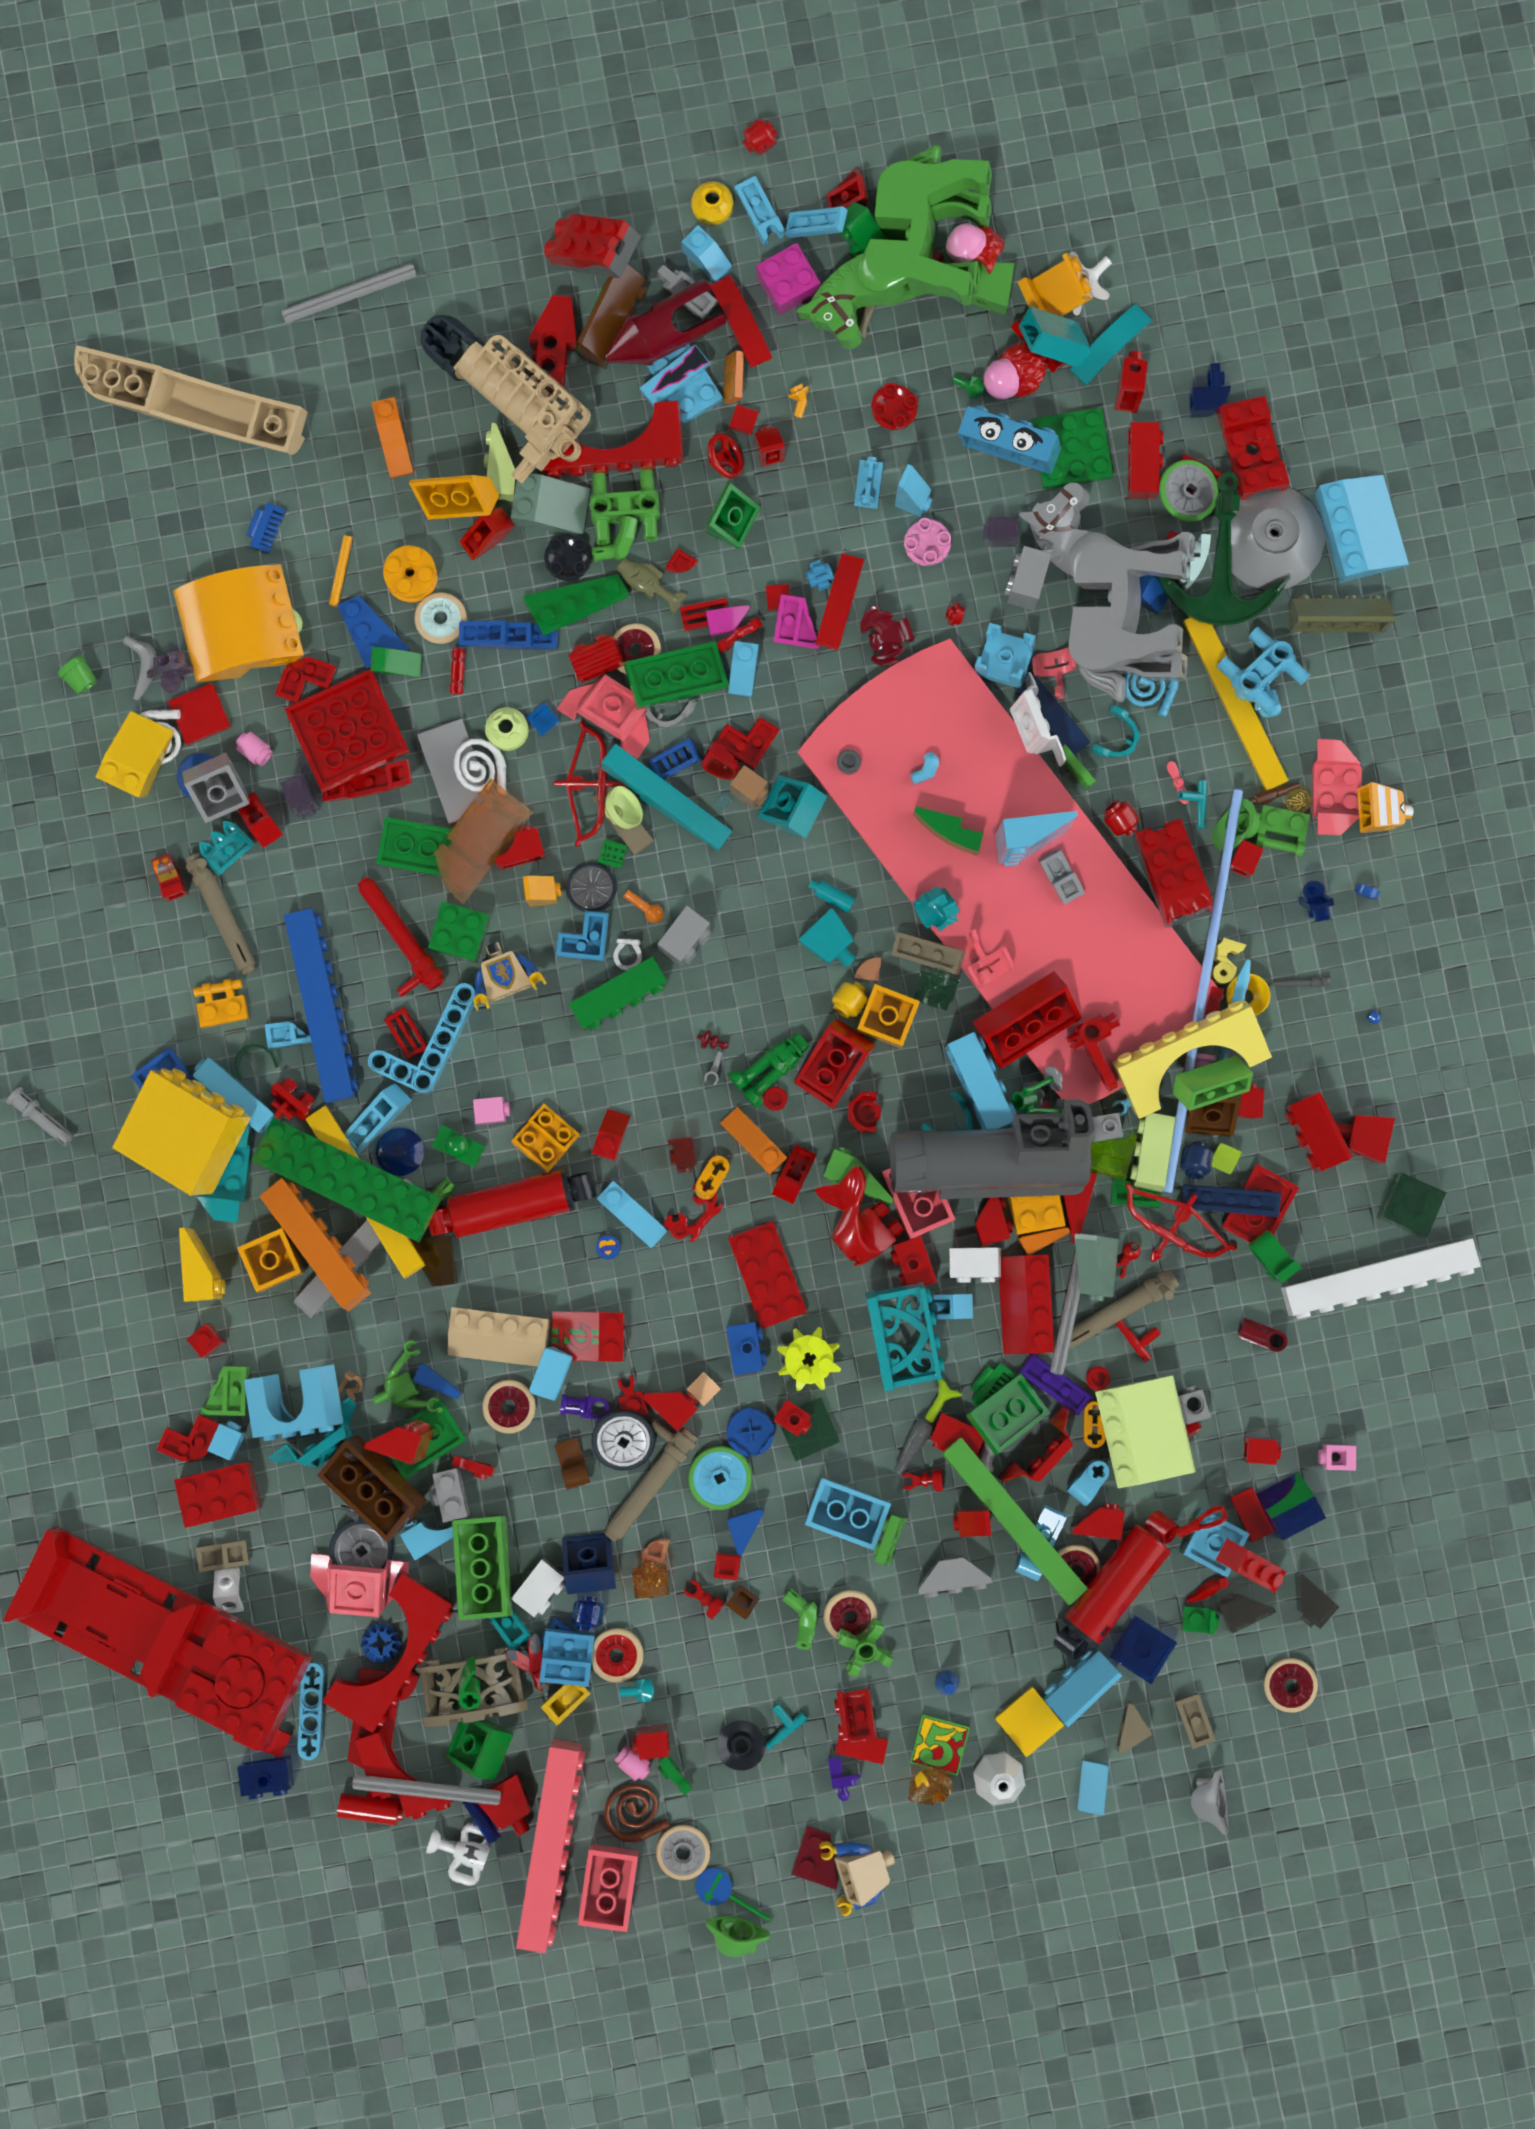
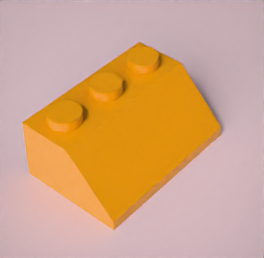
[409,475,499,520]

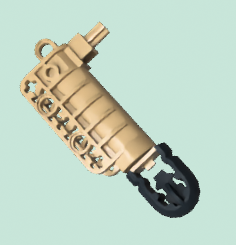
[420,315,591,483]

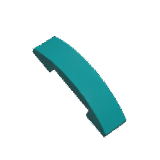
[1070,304,1152,386]

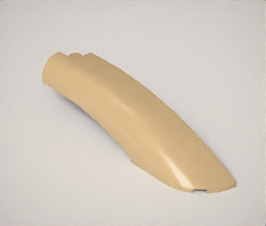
[74,345,308,455]

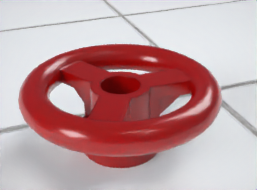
[708,433,744,479]

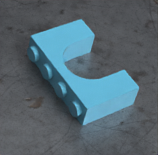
[244,1364,343,1441]

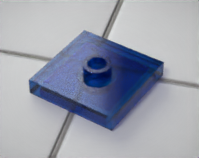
[1109,1615,1177,1684]

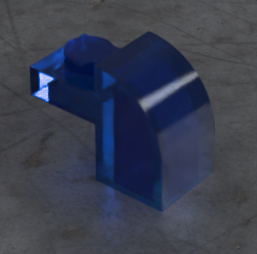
[1189,363,1231,418]

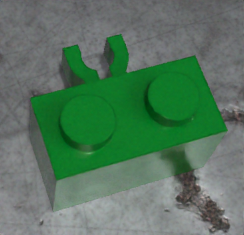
[838,202,887,258]

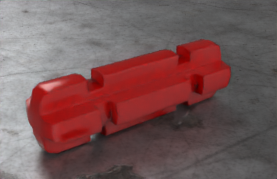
[449,648,465,695]

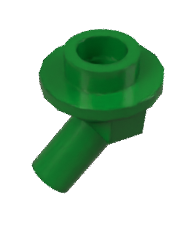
[952,375,984,399]

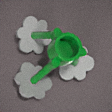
[1012,1066,1068,1114]

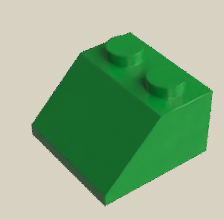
[445,1720,513,1781]

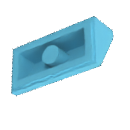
[529,1346,573,1401]
[1077,1760,1109,1815]

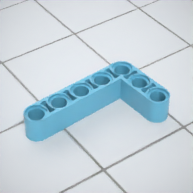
[368,983,475,1094]

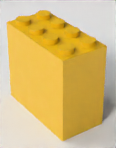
[112,1068,251,1196]

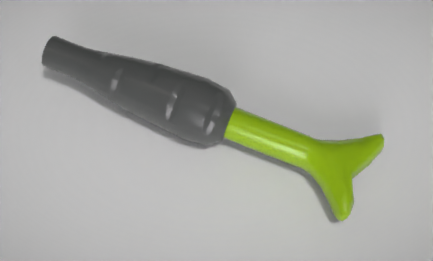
[894,1378,962,1474]

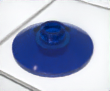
[376,1128,424,1176]

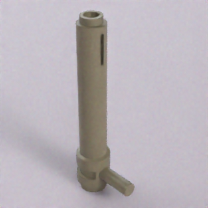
[185,852,256,975]
[1069,1270,1179,1349]
[604,1420,699,1542]

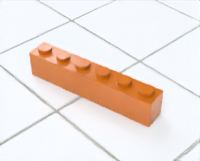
[259,1178,372,1311]

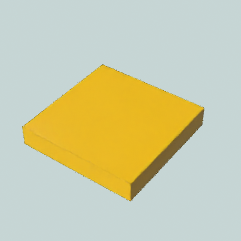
[994,1686,1064,1757]

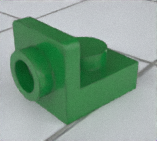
[1181,1605,1219,1635]

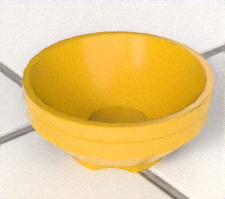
[691,181,734,225]
[1226,974,1271,1016]

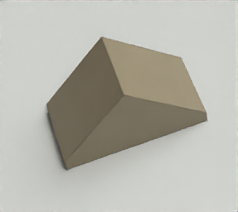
[1115,1700,1152,1753]

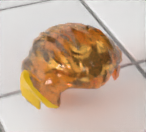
[908,1768,953,1805]

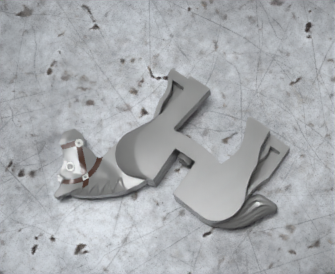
[1019,483,1195,702]

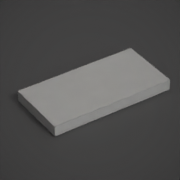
[417,719,495,825]

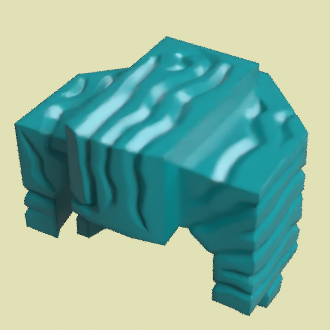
[913,886,960,931]

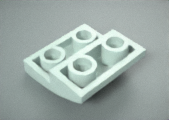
[1178,534,1211,592]

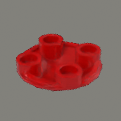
[871,383,918,430]

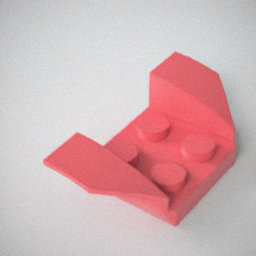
[557,675,650,759]
[1312,739,1362,836]
[310,1553,409,1617]

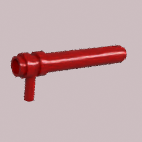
[357,877,445,997]

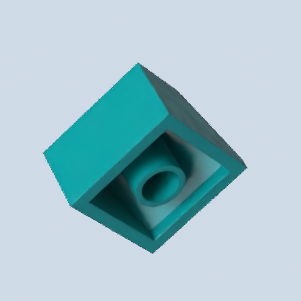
[757,775,827,839]

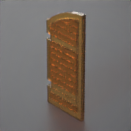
[433,779,533,905]

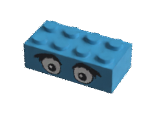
[958,405,1061,475]

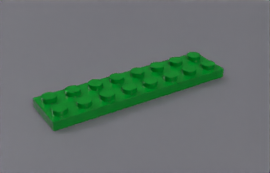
[251,1118,441,1243]

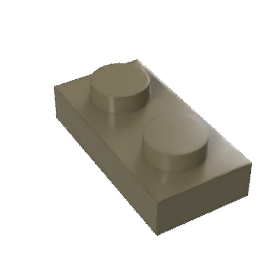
[1175,1692,1216,1749]

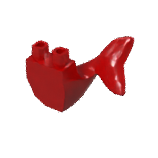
[815,1166,904,1267]

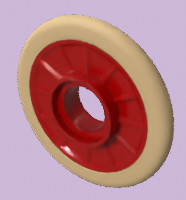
[591,1628,643,1683]

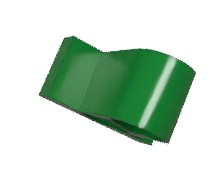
[1248,1230,1302,1283]

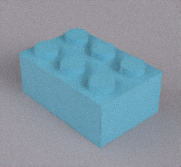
[804,1476,891,1550]

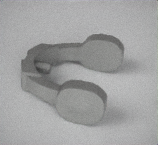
[645,699,697,728]

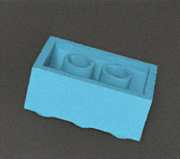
[1043,1648,1122,1727]

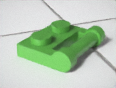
[1254,805,1310,857]
[874,1514,908,1565]

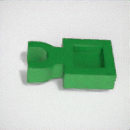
[658,1756,692,1795]

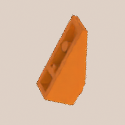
[371,397,414,479]
[720,1107,787,1176]

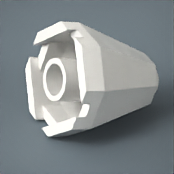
[973,1751,1025,1806]

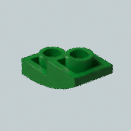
[370,647,421,679]

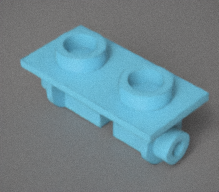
[854,457,883,509]

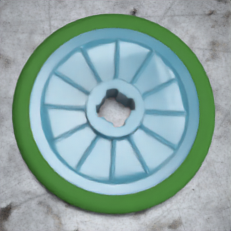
[688,1446,752,1510]

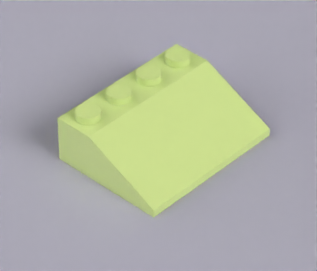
[1095,1375,1196,1488]

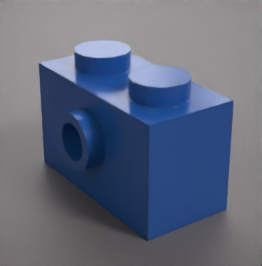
[726,1322,767,1375]

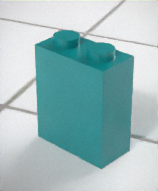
[1019,306,1091,367]

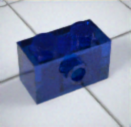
[237,1756,294,1799]

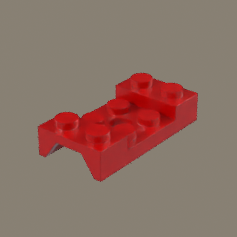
[1217,396,1290,500]

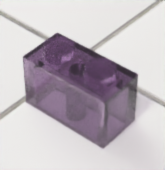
[280,774,320,819]

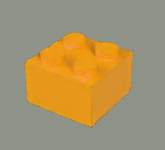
[857,984,920,1049]
[1008,1195,1065,1235]
[237,1228,306,1292]

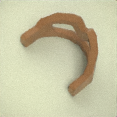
[338,1370,363,1402]

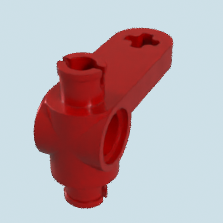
[1066,1012,1120,1092]

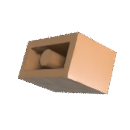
[730,765,769,810]

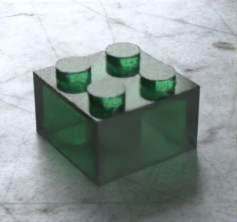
[1377,1173,1447,1237]

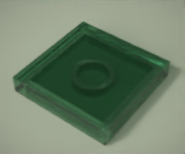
[780,1397,840,1461]

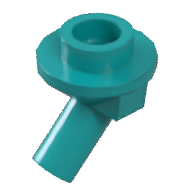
[619,1678,654,1703]

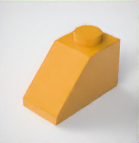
[523,876,562,907]

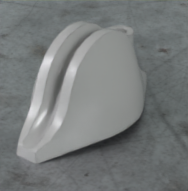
[1191,1769,1229,1835]

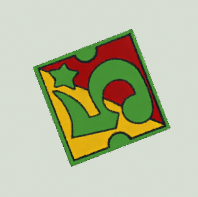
[910,1713,970,1776]

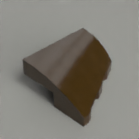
[411,1236,458,1287]

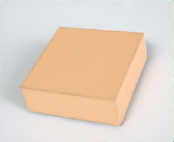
[687,1372,721,1406]

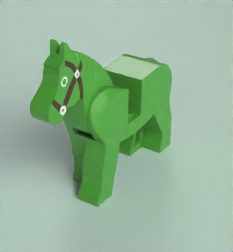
[797,145,992,349]

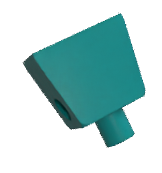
[798,908,857,968]

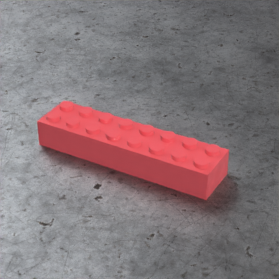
[516,1739,586,1953]

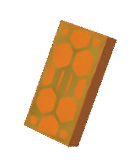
[723,350,744,404]

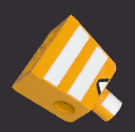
[1357,782,1413,833]

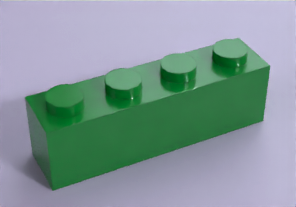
[569,956,668,1032]

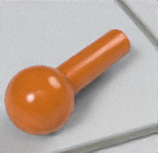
[623,889,664,923]

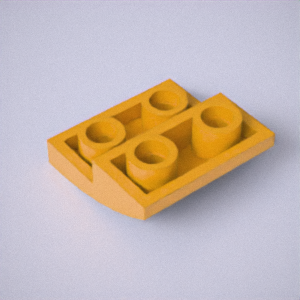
[511,1104,580,1173]

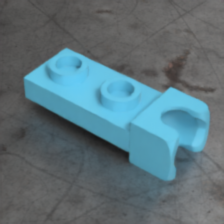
[735,176,785,246]

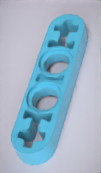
[298,1661,325,1760]

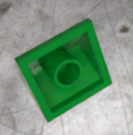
[706,483,761,549]

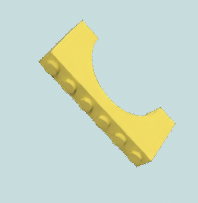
[1112,1000,1272,1119]

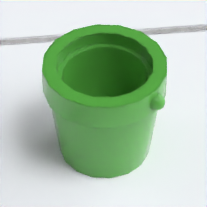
[57,655,97,695]

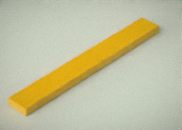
[1182,618,1289,791]
[306,1105,426,1279]

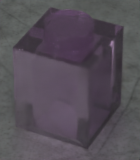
[983,517,1018,547]

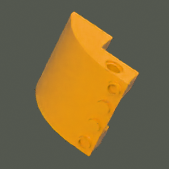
[173,564,304,682]

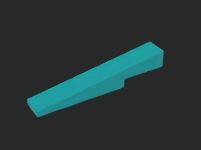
[600,744,732,851]

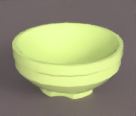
[485,707,529,751]
[605,786,643,829]

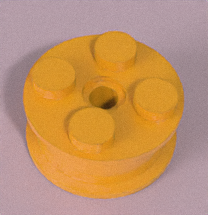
[383,545,438,603]

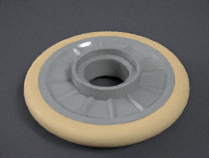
[656,1825,710,1880]

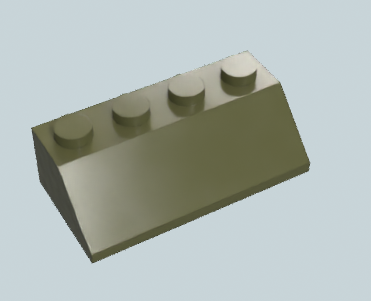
[1289,595,1395,633]

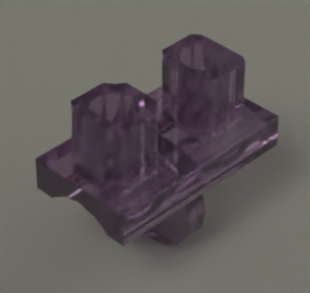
[147,651,194,693]

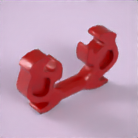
[664,1184,723,1242]

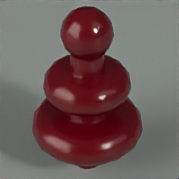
[697,1029,729,1050]

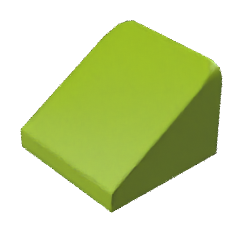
[1212,1142,1242,1175]

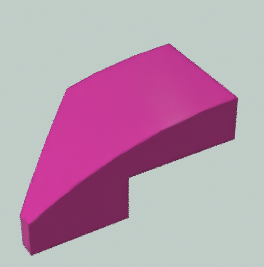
[706,605,750,636]

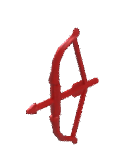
[553,721,629,847]
[1125,1183,1237,1262]

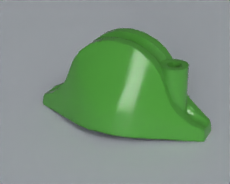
[706,1916,770,1958]

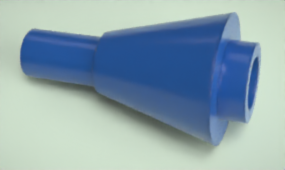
[935,1671,959,1696]

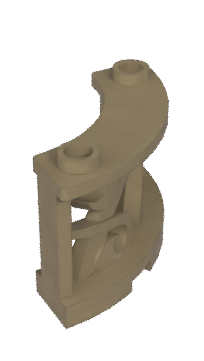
[417,1647,528,1727]

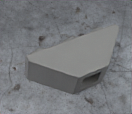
[917,1555,992,1598]

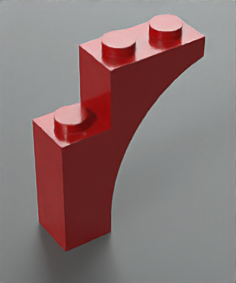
[355,1729,454,1820]

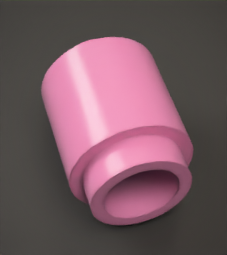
[236,732,273,766]
[614,1744,651,1781]

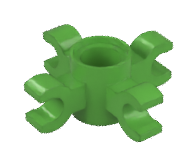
[836,1618,894,1678]

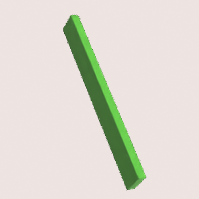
[941,1438,1087,1605]

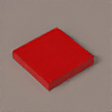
[168,683,232,746]

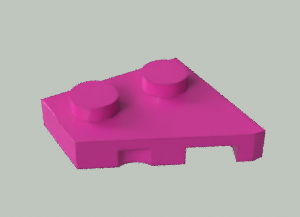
[773,594,819,649]

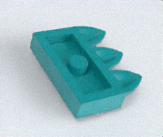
[199,821,255,876]

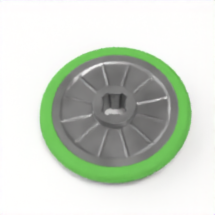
[1159,460,1219,522]

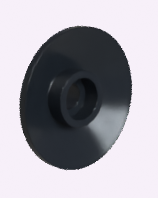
[716,1720,766,1771]

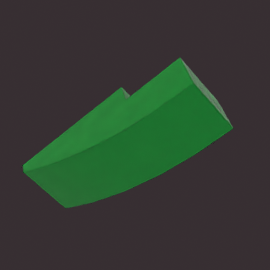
[913,806,984,856]

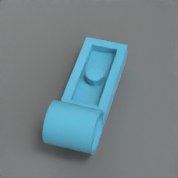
[1014,1505,1067,1581]

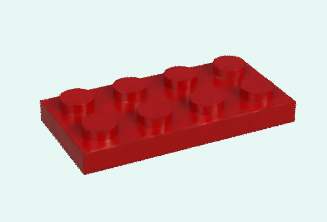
[728,1221,807,1329]

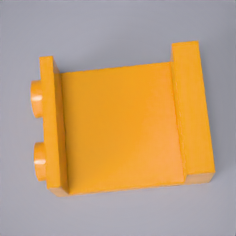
[1018,253,1093,317]

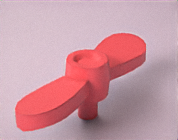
[1166,761,1189,804]

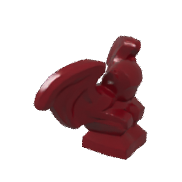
[860,605,914,666]

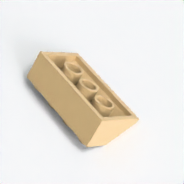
[448,1307,551,1367]

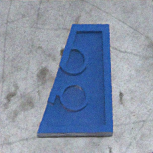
[337,596,411,670]

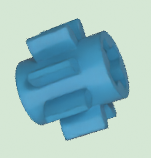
[805,559,834,591]

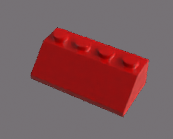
[972,971,1082,1070]
[998,1254,1054,1354]
[364,1419,434,1464]

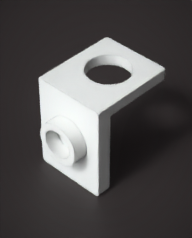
[213,1567,244,1613]

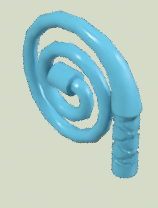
[1124,656,1179,717]

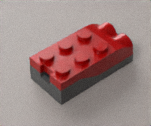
[544,214,641,278]
[1133,818,1213,928]

